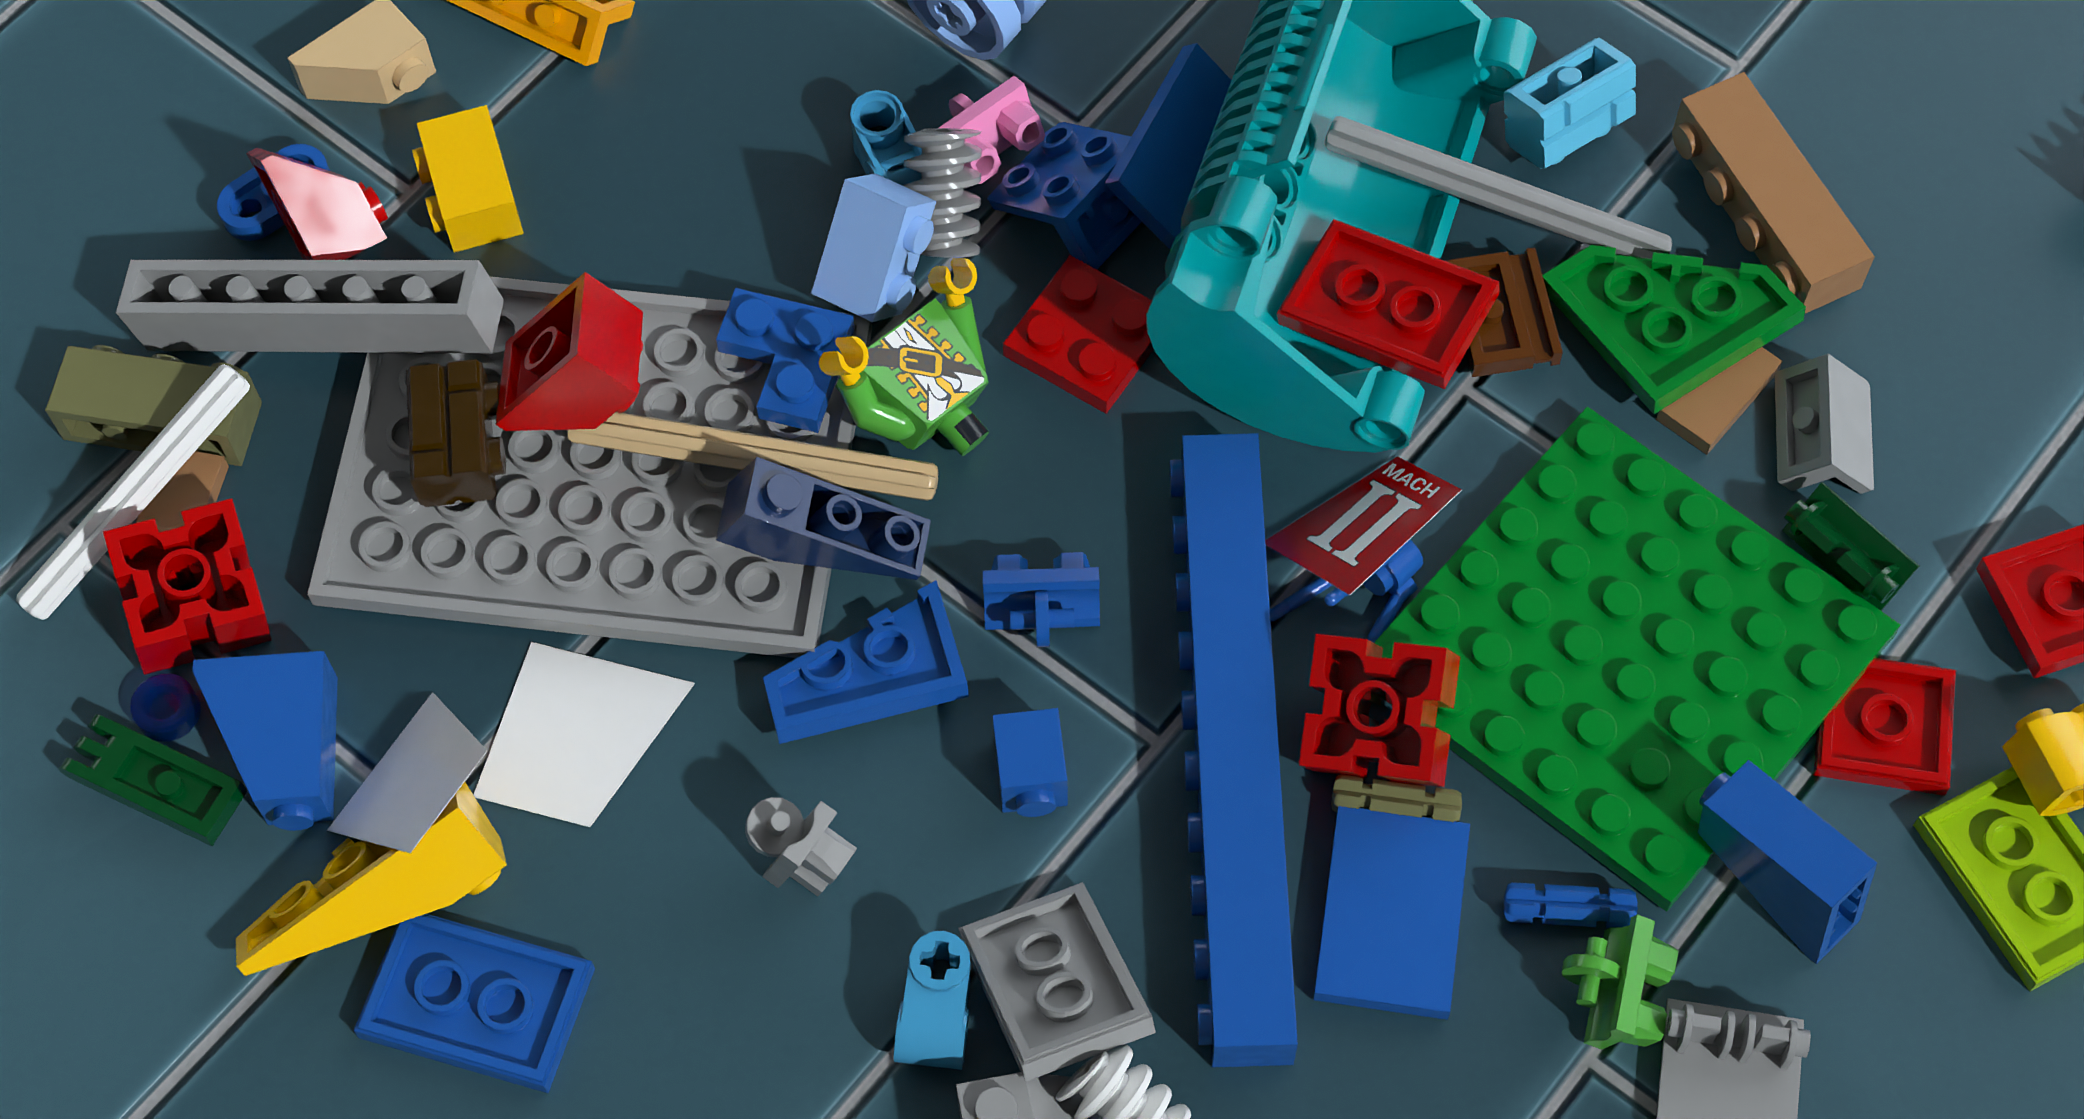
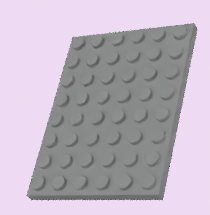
[307,276,872,658]

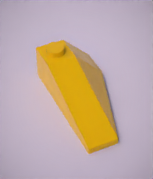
[236,782,507,976]

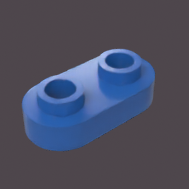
[217,144,330,241]

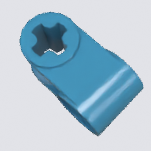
[850,90,922,186]
[894,931,971,1070]

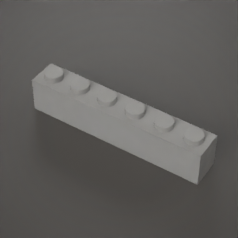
[116,260,504,354]

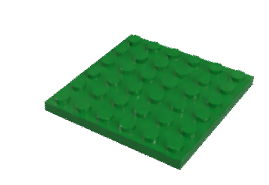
[1374,406,1901,912]

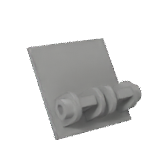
[1656,998,1811,1119]

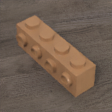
[1672,72,1875,314]

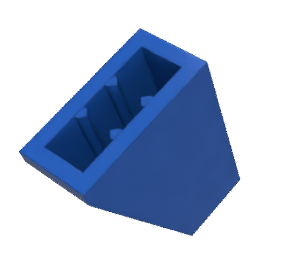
[192,651,338,830]
[1698,760,1877,964]

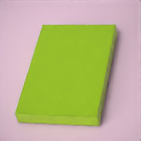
[1913,766,2084,992]

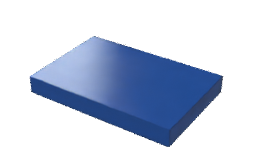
[1105,43,1231,249]
[1313,806,1470,1020]
[354,914,595,1093]

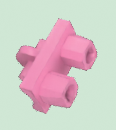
[939,76,1045,184]

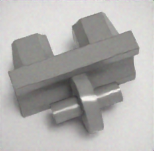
[745,797,857,896]

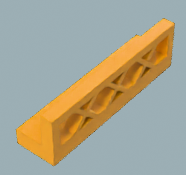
[447,0,635,66]

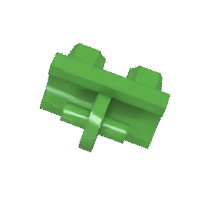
[1562,914,1679,1050]

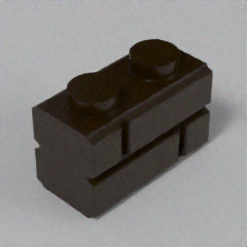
[406,359,506,507]

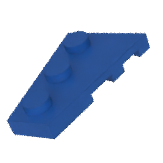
[763,580,969,744]

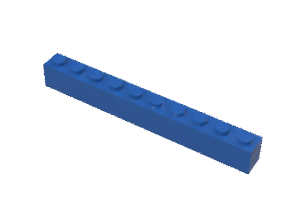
[1169,433,1298,1067]

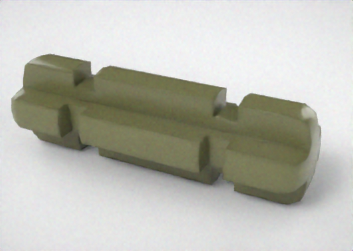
[1331,774,1462,822]

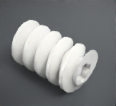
[1056,1044,1191,1119]

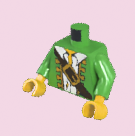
[819,258,989,456]

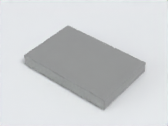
[958,882,1156,1082]

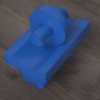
[983,552,1100,648]

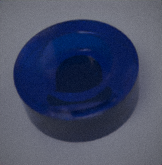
[130,674,201,742]

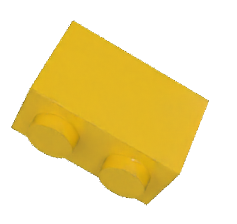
[412,105,524,253]

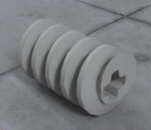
[904,128,982,258]

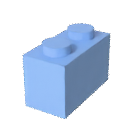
[811,174,936,322]

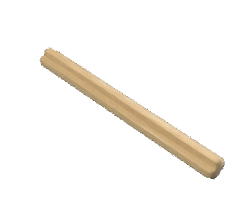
[567,412,938,501]

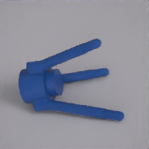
[1270,540,1423,643]

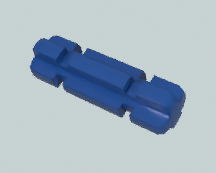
[1503,882,1638,928]

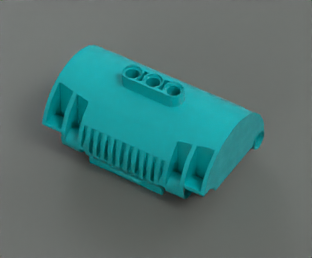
[1146,0,1537,453]

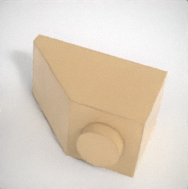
[288,0,436,104]

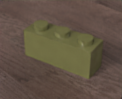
[45,345,262,466]

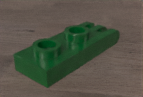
[59,714,247,846]

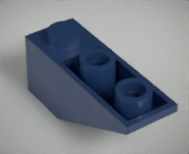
[716,457,931,580]

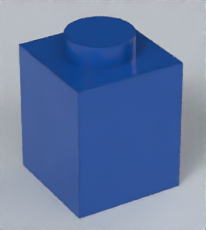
[993,708,1068,817]

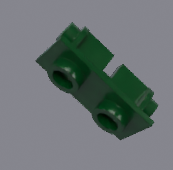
[1782,482,1920,611]

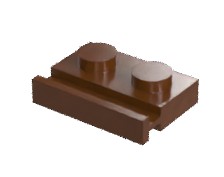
[1448,248,1563,377]

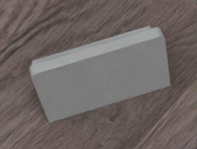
[1775,353,1874,494]

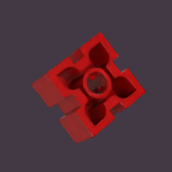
[103,498,272,675]
[1299,634,1460,787]

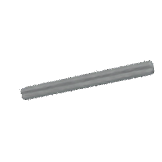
[1325,116,1672,259]

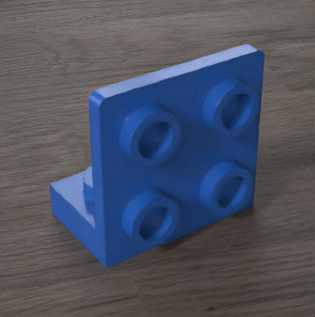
[987,122,1142,270]

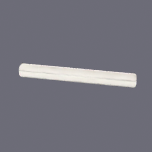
[16,364,250,620]

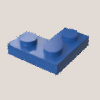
[716,288,855,433]

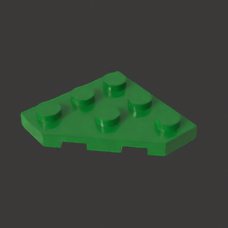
[1542,245,1806,414]

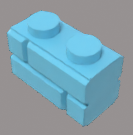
[1504,38,1636,169]

